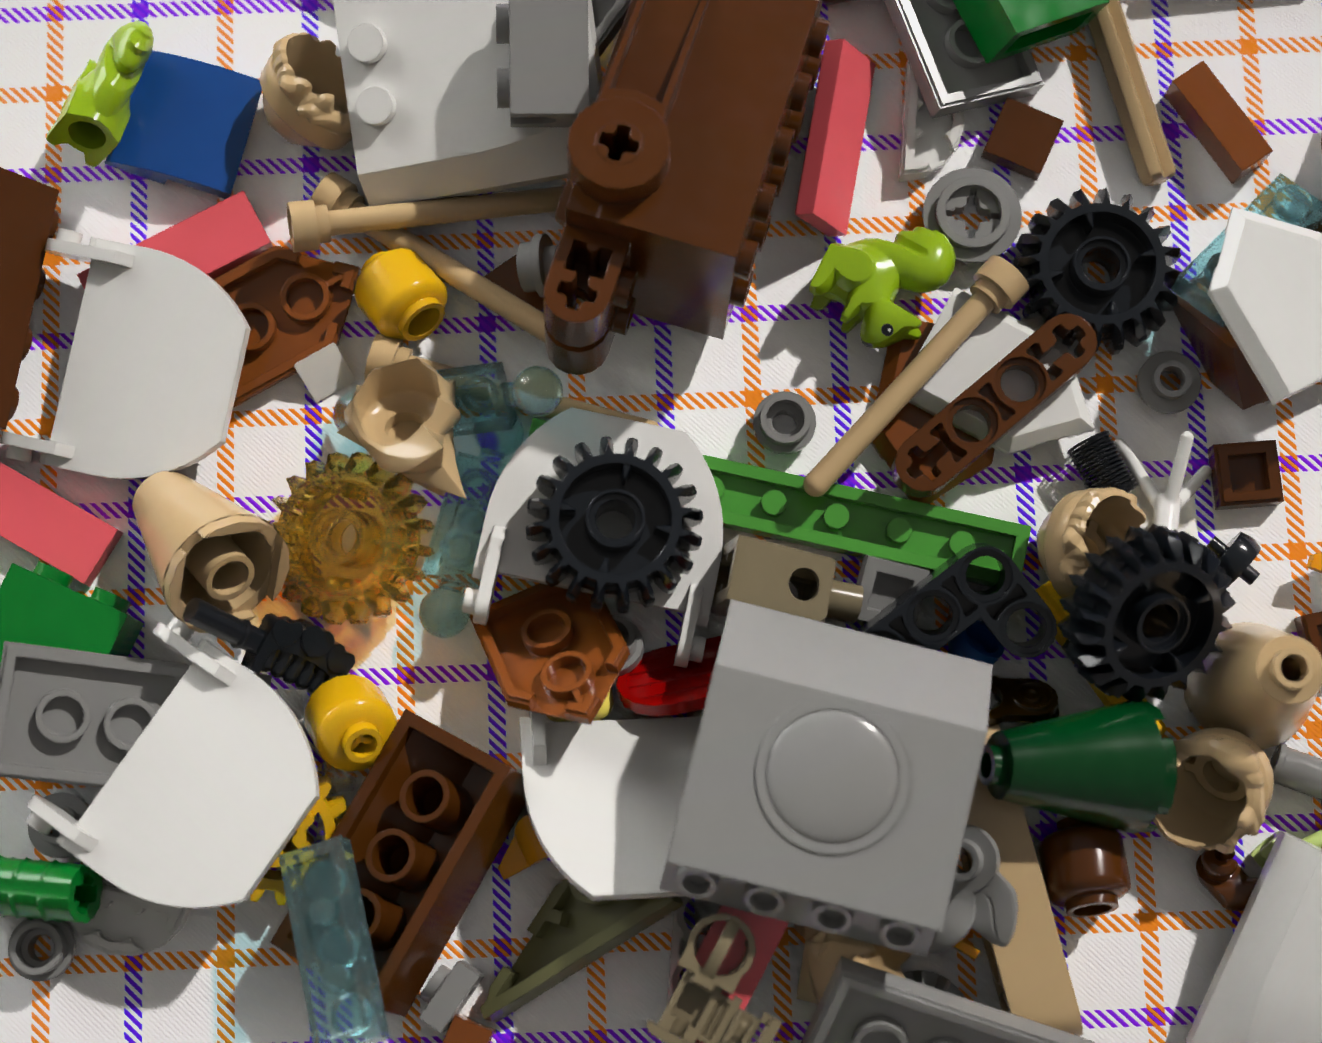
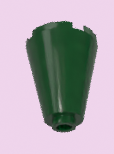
[978,700,1177,834]

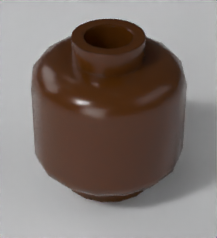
[1038,817,1131,918]

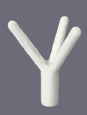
[1114,431,1212,531]

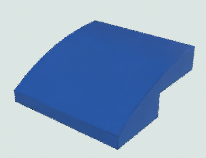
[104,50,262,199]

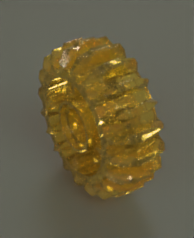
[268,452,435,625]

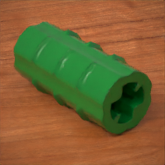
[0,855,103,923]

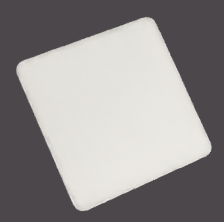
[294,343,356,402]

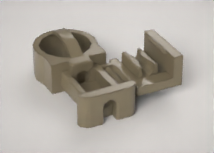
[647,913,782,1043]

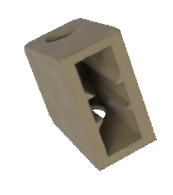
[710,534,864,623]

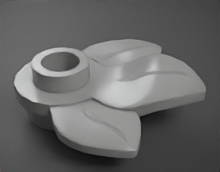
[929,825,1018,954]

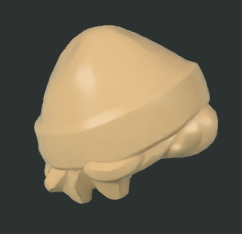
[259,32,352,150]
[1036,487,1146,598]
[1153,727,1274,854]

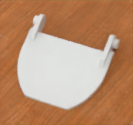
[0,228,251,480]
[462,407,723,668]
[26,616,320,909]
[516,708,702,901]

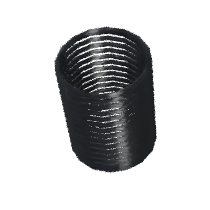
[1067,430,1138,493]

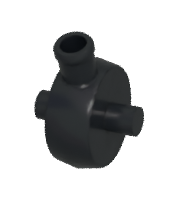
[1206,532,1261,588]

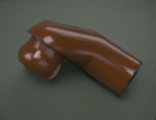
[1196,849,1258,911]

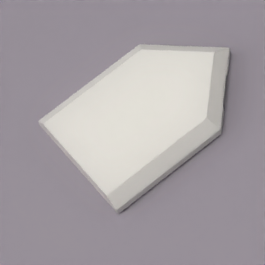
[1207,207,1322,405]
[909,287,1095,455]

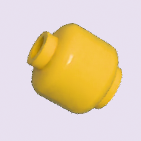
[354,248,448,341]
[304,674,398,772]

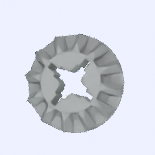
[921,168,1022,267]

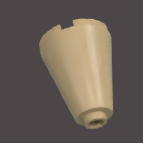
[132,471,290,633]
[1184,622,1322,750]

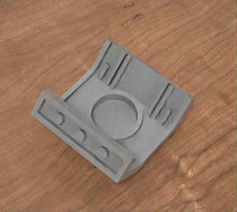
[659,599,993,957]

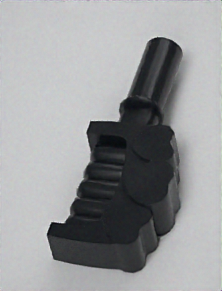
[183,597,355,695]

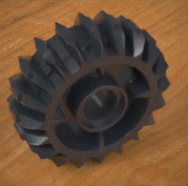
[1012,188,1183,356]
[526,436,703,614]
[1056,524,1236,703]

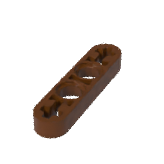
[891,313,1097,498]

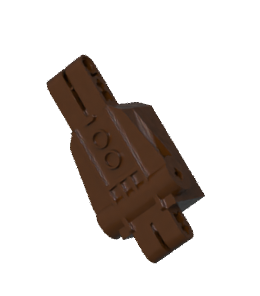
[543,0,830,375]

